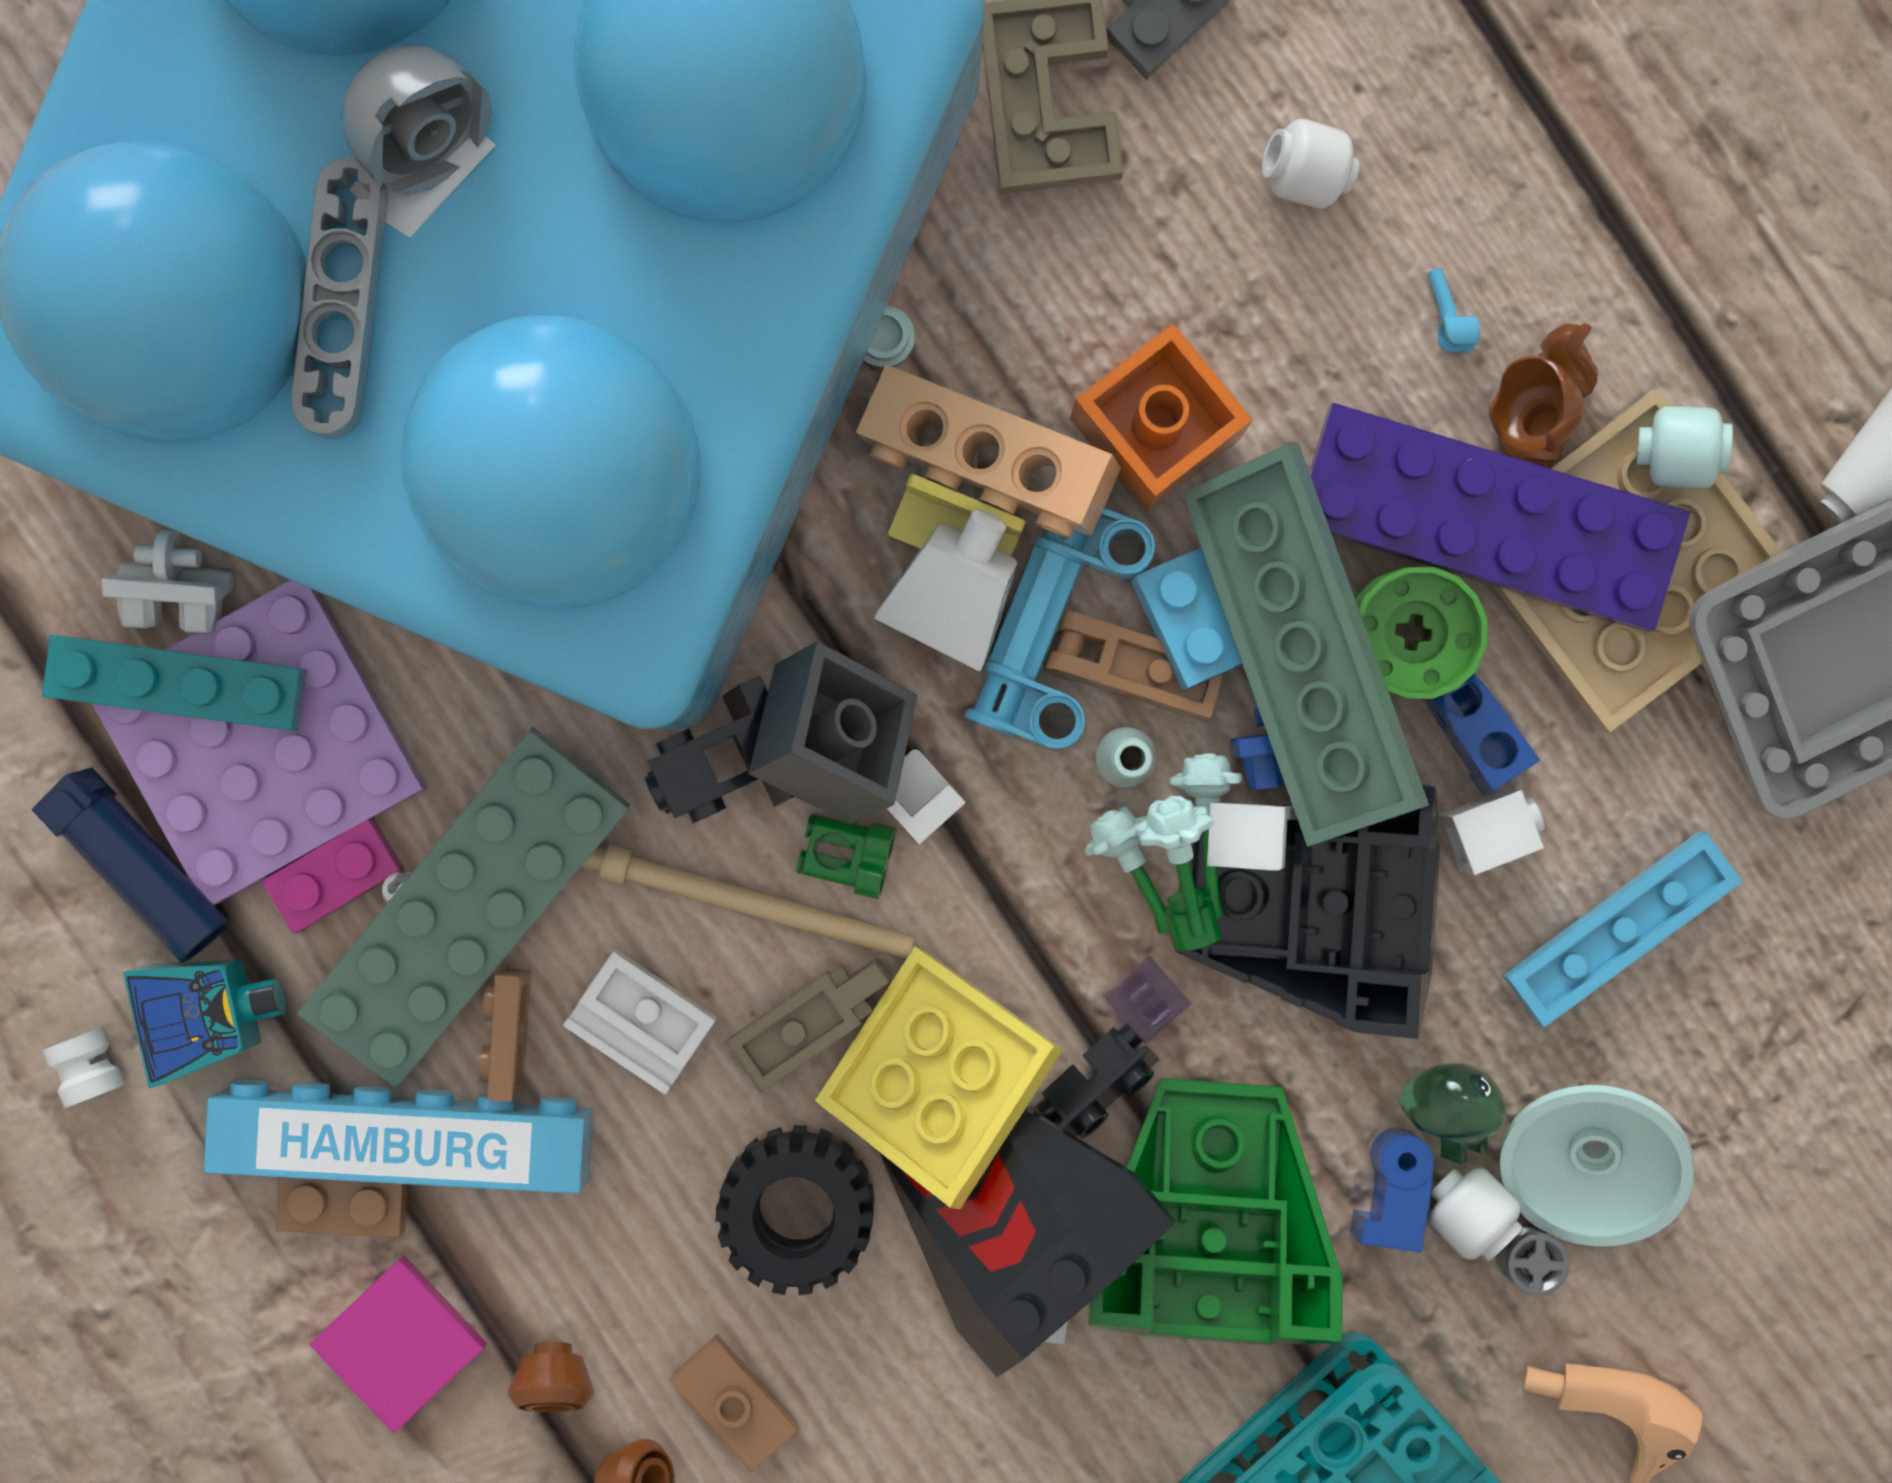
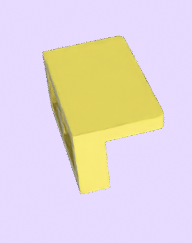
[887,473,1026,556]

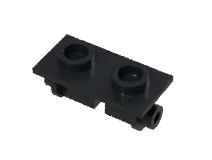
[1036,1023,1160,1139]

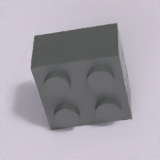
[748,641,917,824]

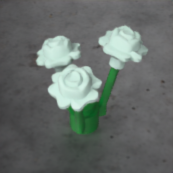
[1084,753,1243,951]

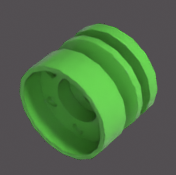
[1354,567,1488,699]

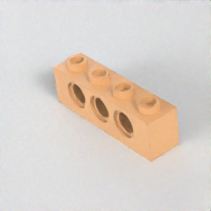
[855,364,1121,539]

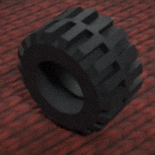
[715,1125,875,1296]

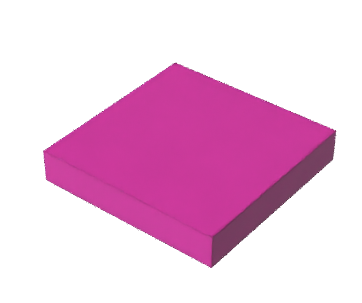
[309,1255,487,1433]

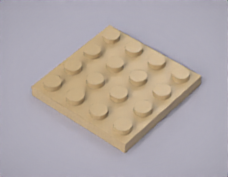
[1491,387,1782,733]

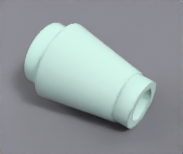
[1096,727,1157,788]

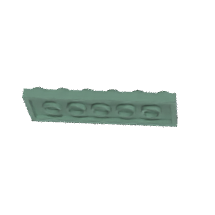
[1182,443,1429,847]
[297,726,631,1088]

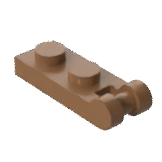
[1044,611,1225,723]

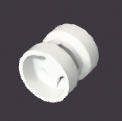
[42,1027,125,1108]

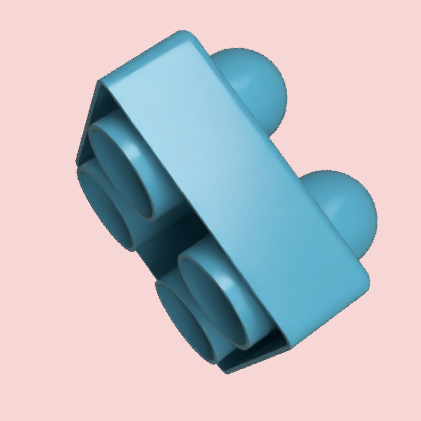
[0,0,985,730]

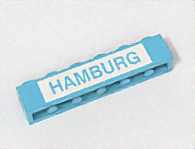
[204,1079,593,1194]

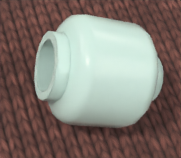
[1637,406,1733,489]

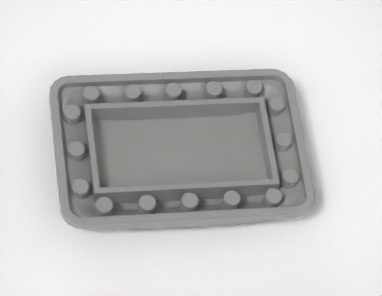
[1689,499,1892,819]

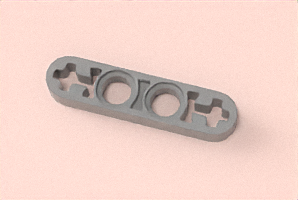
[291,157,388,438]

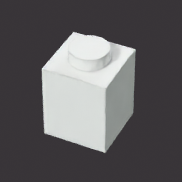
[1438,789,1545,875]

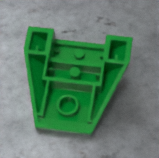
[1088,1078,1343,1345]

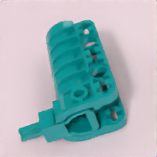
[1178,1332,1501,1483]

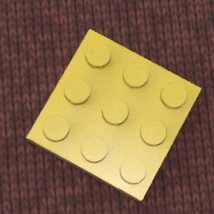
[815,946,1063,1209]

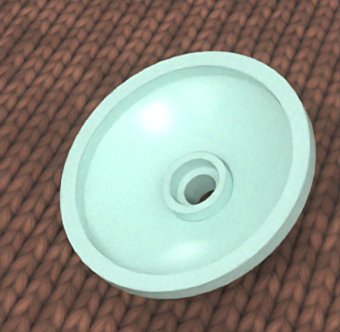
[1500,1085,1695,1247]

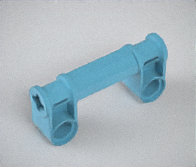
[964,507,1155,750]

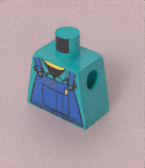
[123,959,286,1088]

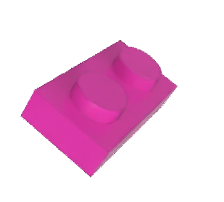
[261,818,405,934]

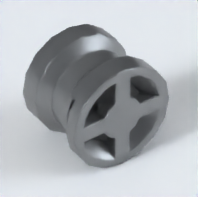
[1496,1223,1570,1296]

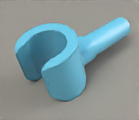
[1428,268,1480,352]

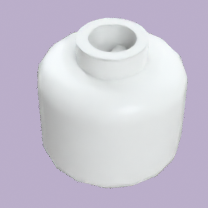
[1262,119,1359,209]
[1428,1167,1523,1262]

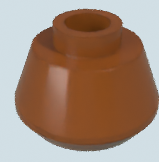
[508,1342,594,1412]
[594,1439,675,1483]

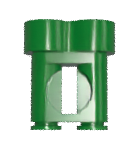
[796,814,896,899]

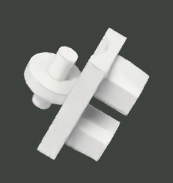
[101,529,235,633]

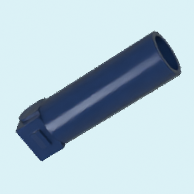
[31,767,230,963]

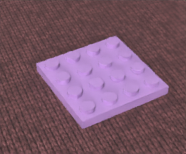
[92,580,428,906]

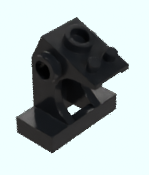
[645,675,794,824]

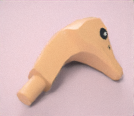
[1522,1363,1702,1483]

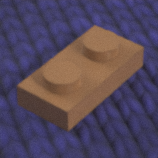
[479,969,531,1102]
[276,1177,408,1238]

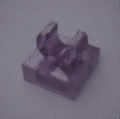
[1103,955,1192,1044]

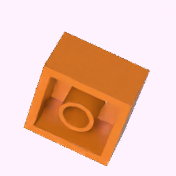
[1070,323,1253,513]

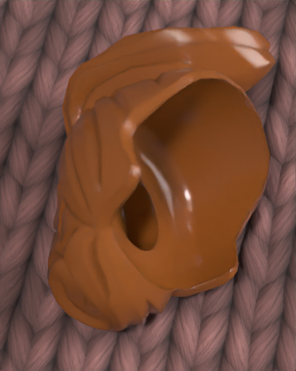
[1489,323,1598,468]

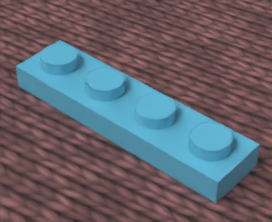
[1502,831,1743,1028]

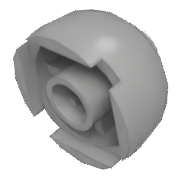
[341,44,492,195]

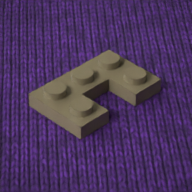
[982,0,1124,194]

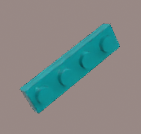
[42,634,306,731]

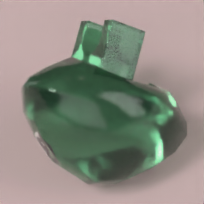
[1399,1063,1506,1164]

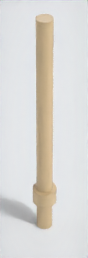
[581,843,915,959]

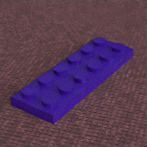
[1309,402,1691,632]

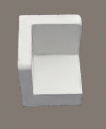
[887,749,966,844]
[1207,802,1296,871]

